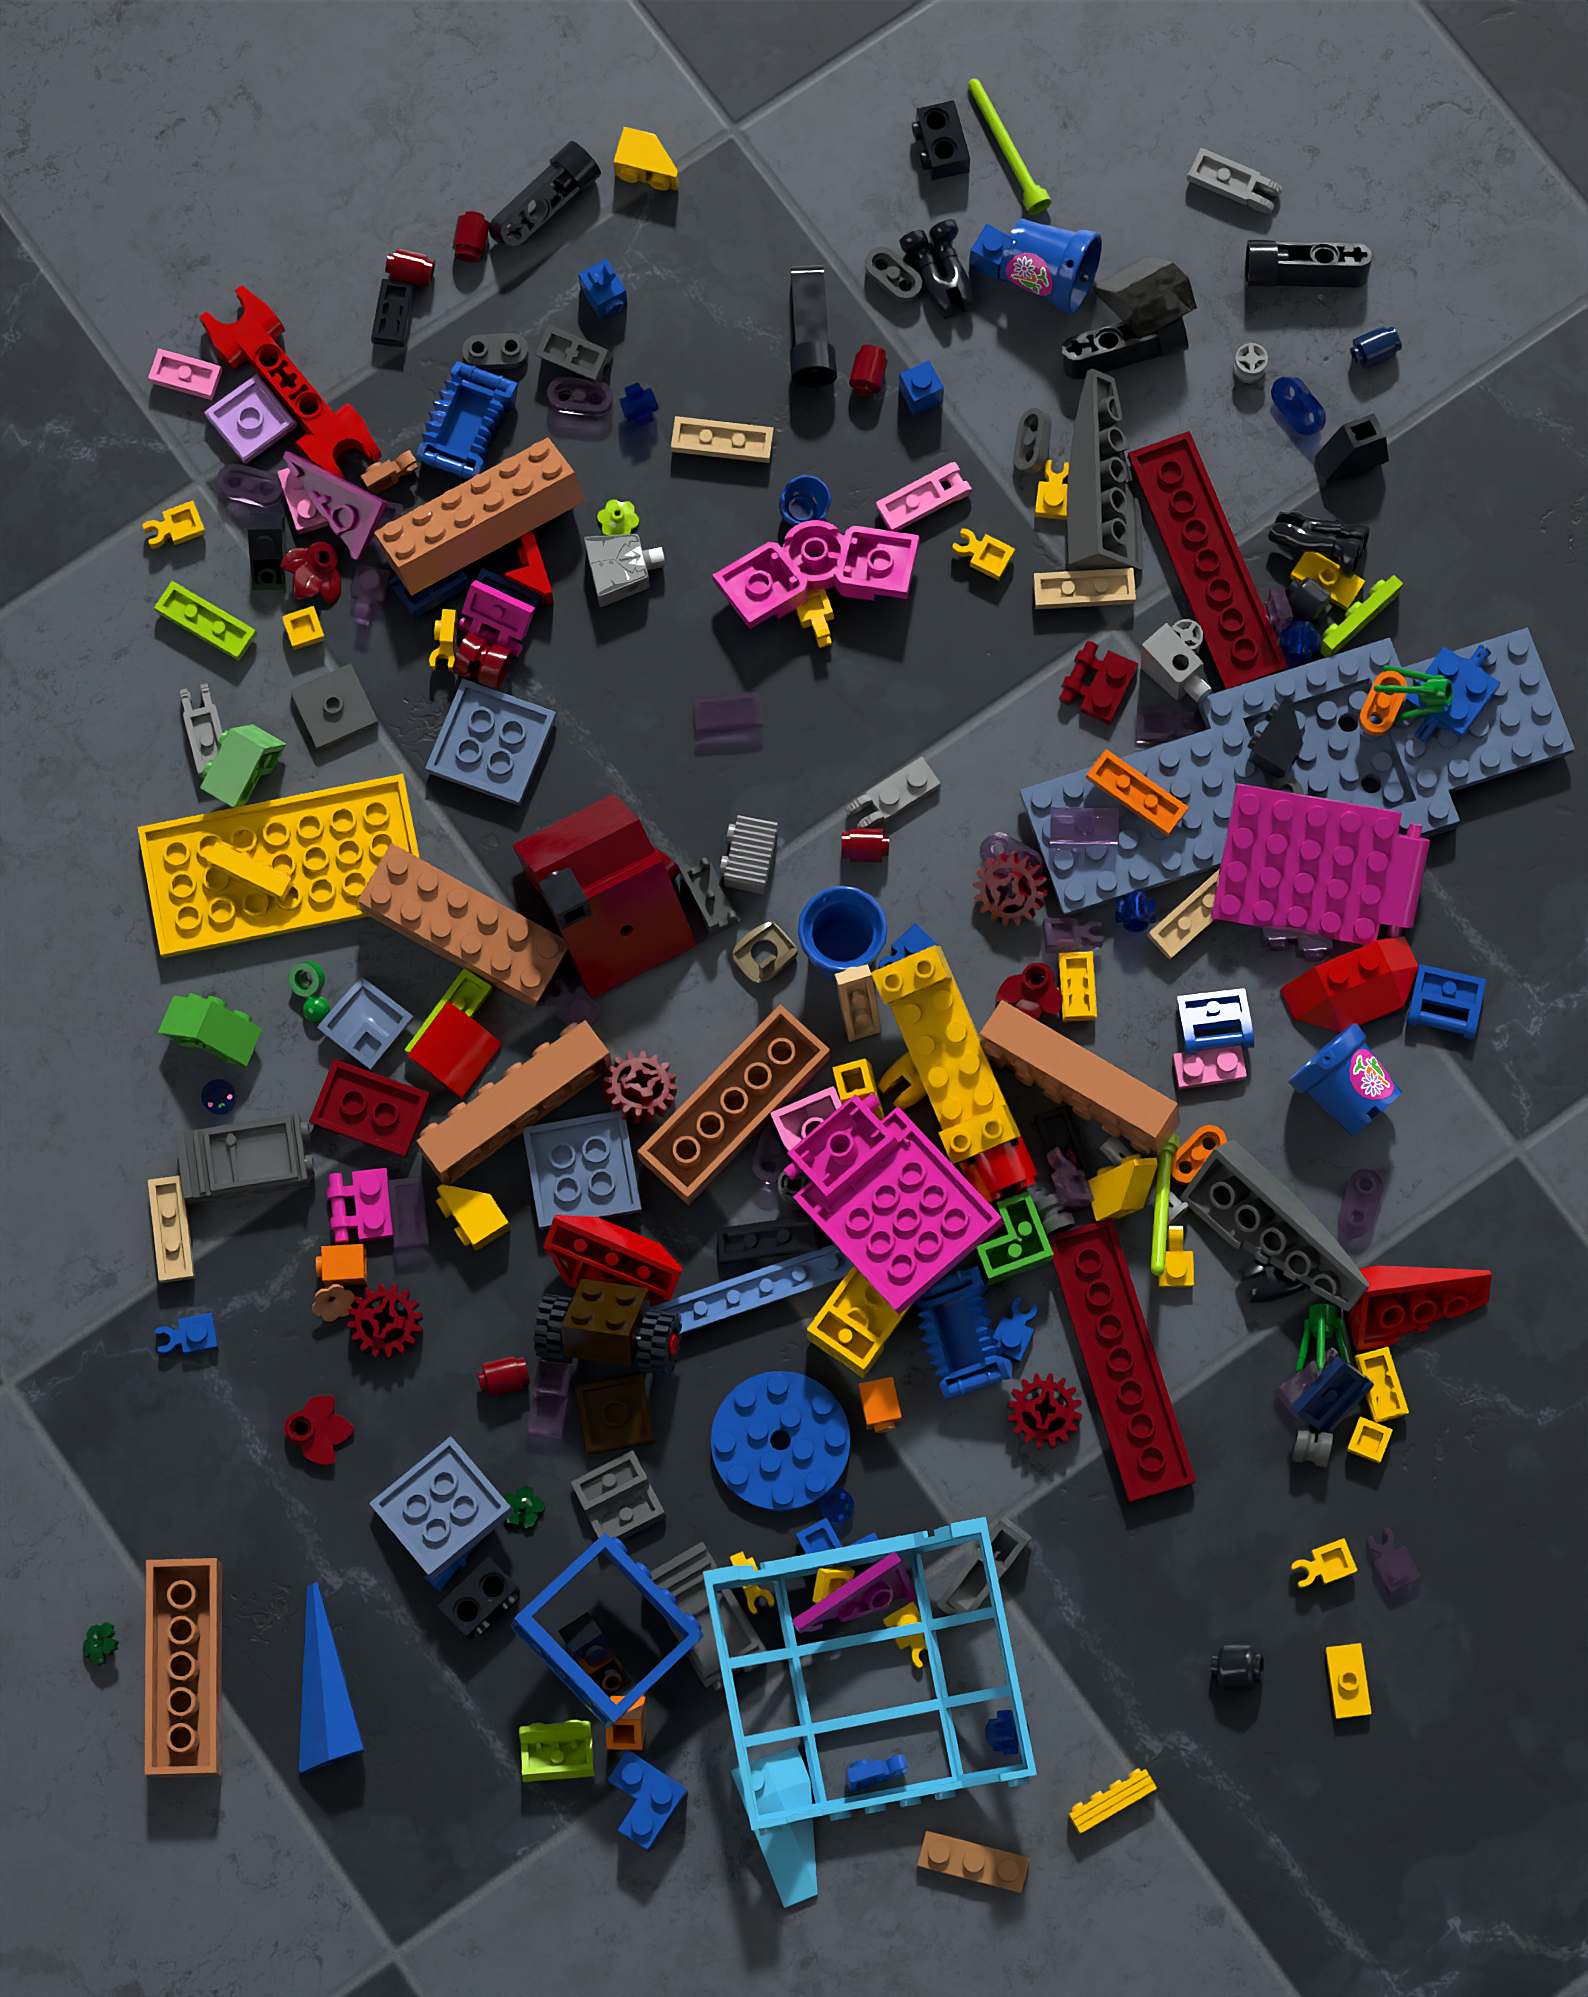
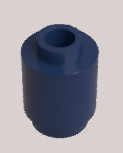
[1350,326,1402,369]

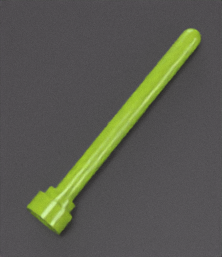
[968,79,1052,215]
[1151,1133,1180,1276]

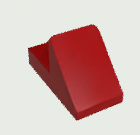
[504,532,554,605]

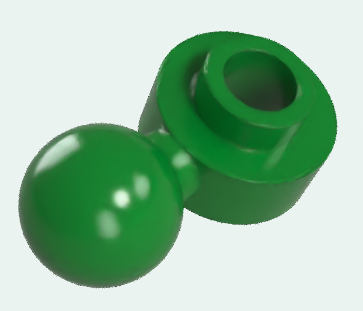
[288,961,330,1023]

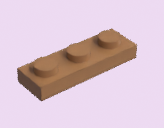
[917,1831,1030,1894]

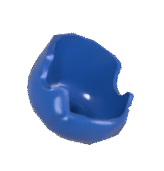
[779,475,832,527]

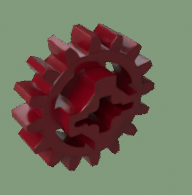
[973,851,1048,926]
[602,1051,678,1124]
[347,1283,424,1360]
[1007,1373,1082,1450]

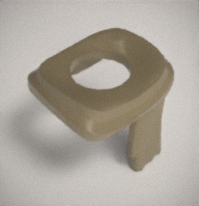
[732,922,798,984]

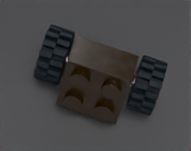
[533,1279,682,1376]

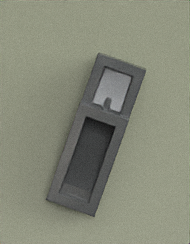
[936,1516,1032,1626]

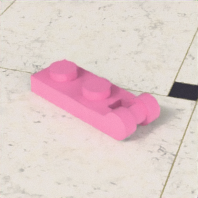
[875,462,972,532]

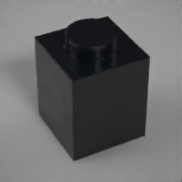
[539,867,593,930]

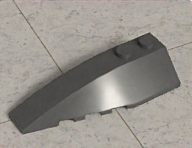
[1067,369,1143,572]
[1179,1140,1370,1312]

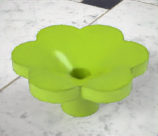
[597,499,639,536]

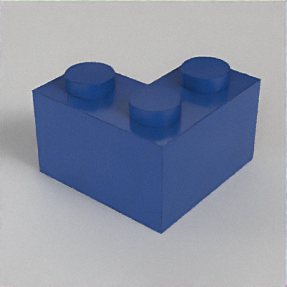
[608,1750,688,1852]

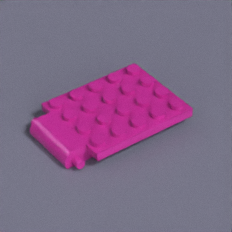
[1210,783,1430,945]
[783,1093,1005,1315]

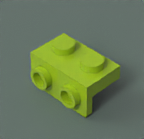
[519,1720,594,1782]

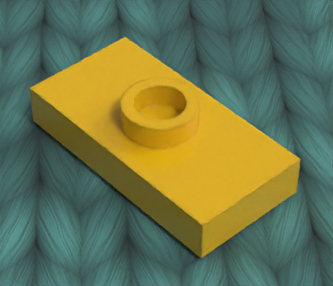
[1290,552,1365,611]
[1058,951,1097,1022]
[1354,1347,1409,1423]
[1325,1643,1372,1719]

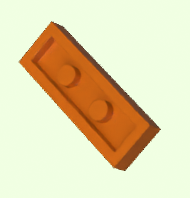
[1085,749,1189,837]

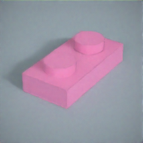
[148,348,222,400]
[277,468,330,535]
[1172,1046,1247,1090]

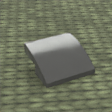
[571,1450,667,1541]

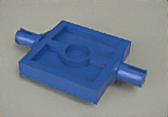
[1405,645,1500,742]

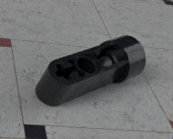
[489,141,601,246]
[1245,240,1372,288]
[790,265,837,388]
[1062,305,1189,379]

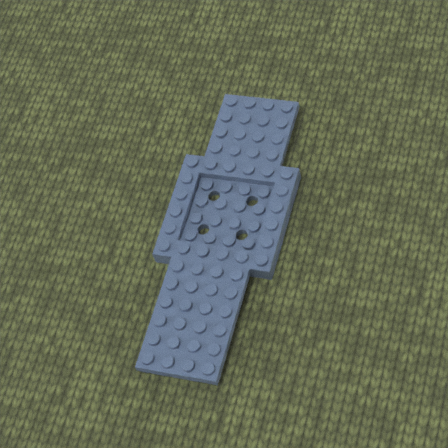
[1019,627,1575,917]

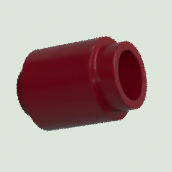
[452,211,490,263]
[385,248,435,287]
[849,345,888,397]
[841,828,889,863]
[477,1356,530,1398]

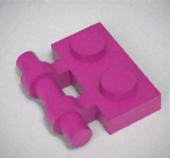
[458,580,535,657]
[326,1168,394,1243]

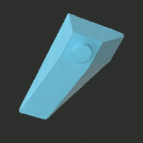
[731,1747,818,1908]

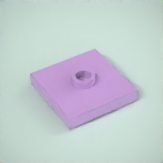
[204,374,297,465]

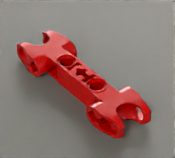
[199,285,382,479]

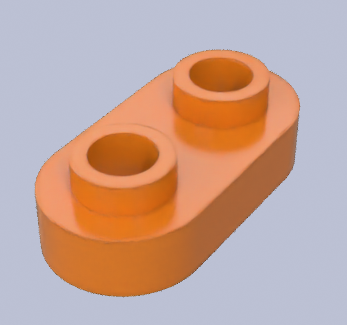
[1359,671,1407,736]
[1170,1125,1227,1185]

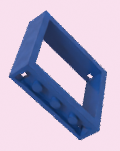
[510,1532,704,1729]

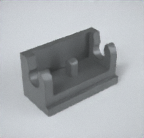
[535,325,613,381]
[679,858,741,937]

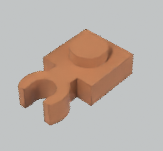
[361,450,418,495]

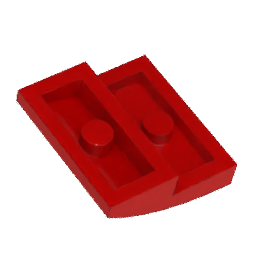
[407,1001,502,1099]

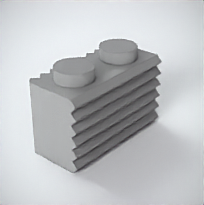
[719,815,778,895]

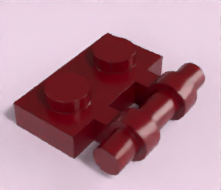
[1059,641,1138,725]

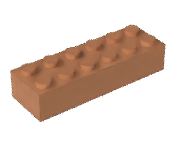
[374,437,586,596]
[357,843,568,1008]
[979,1000,1180,1157]
[638,1004,830,1206]
[416,1020,612,1186]
[145,1558,222,1778]

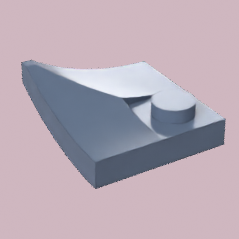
[317,977,414,1071]

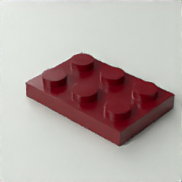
[309,1059,431,1159]

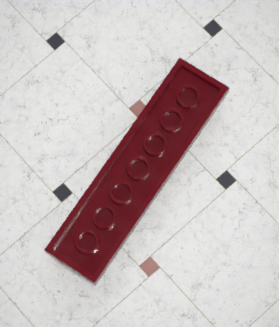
[1127,431,1288,690]
[1047,1218,1196,1503]

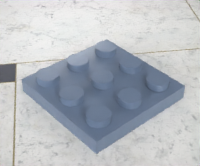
[425,678,557,806]
[523,1110,642,1230]
[369,1436,515,1580]

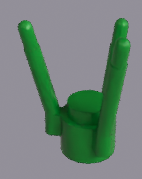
[1374,665,1453,722]
[1296,1304,1351,1372]

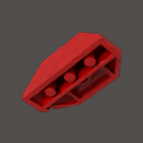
[1280,936,1418,1034]
[543,1215,683,1307]

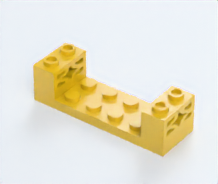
[871,945,1021,1164]
[807,1265,914,1379]

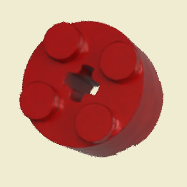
[959,1137,1038,1204]

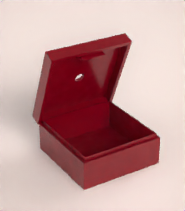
[512,793,697,999]

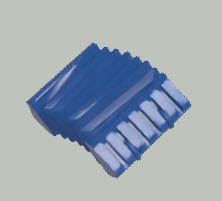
[415,361,519,479]
[914,1266,1013,1400]

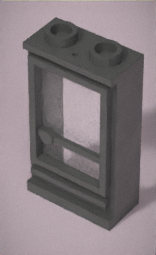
[175,1112,315,1205]
[650,1541,766,1692]

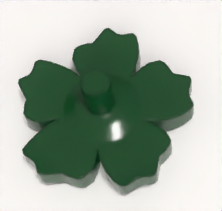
[503,1485,545,1529]
[82,1622,119,1666]

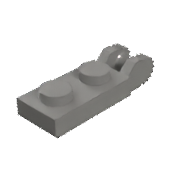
[1187,148,1282,214]
[180,683,223,779]
[845,757,941,829]

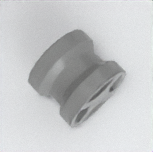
[1233,343,1268,384]
[1172,619,1203,654]

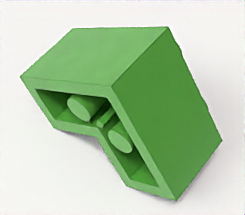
[200,724,286,808]
[158,993,263,1066]
[975,1191,1054,1286]

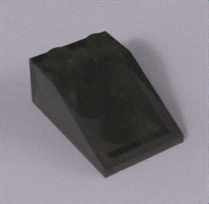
[1092,256,1197,339]

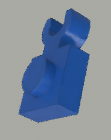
[878,922,939,969]
[993,1296,1038,1363]
[155,1312,219,1355]
[845,1754,908,1793]

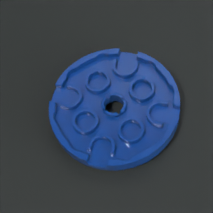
[711,1371,850,1512]

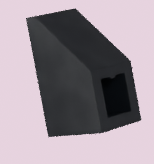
[1315,413,1389,484]
[247,512,287,590]
[1247,696,1303,778]
[558,1612,631,1696]

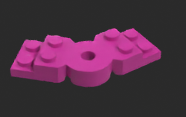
[713,520,920,629]

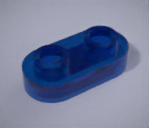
[1271,375,1326,435]

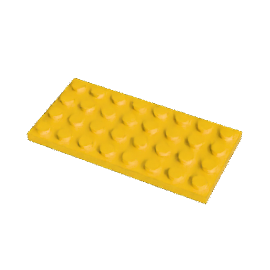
[137,774,420,958]

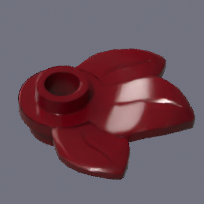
[280,542,341,604]
[996,963,1063,1021]
[284,1395,354,1465]

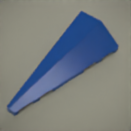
[299,1583,366,1774]

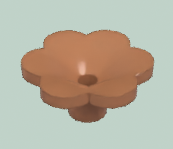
[312,1284,355,1322]

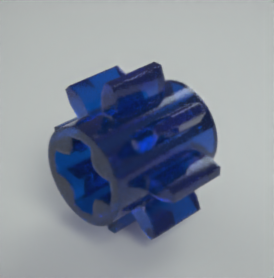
[619,382,659,426]
[1279,621,1322,661]
[1115,890,1156,932]
[985,1710,1030,1755]

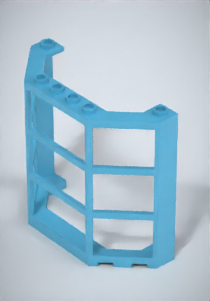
[703,1517,1037,1836]

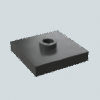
[290,663,379,751]

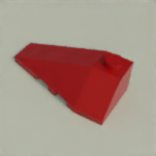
[1347,1266,1492,1351]

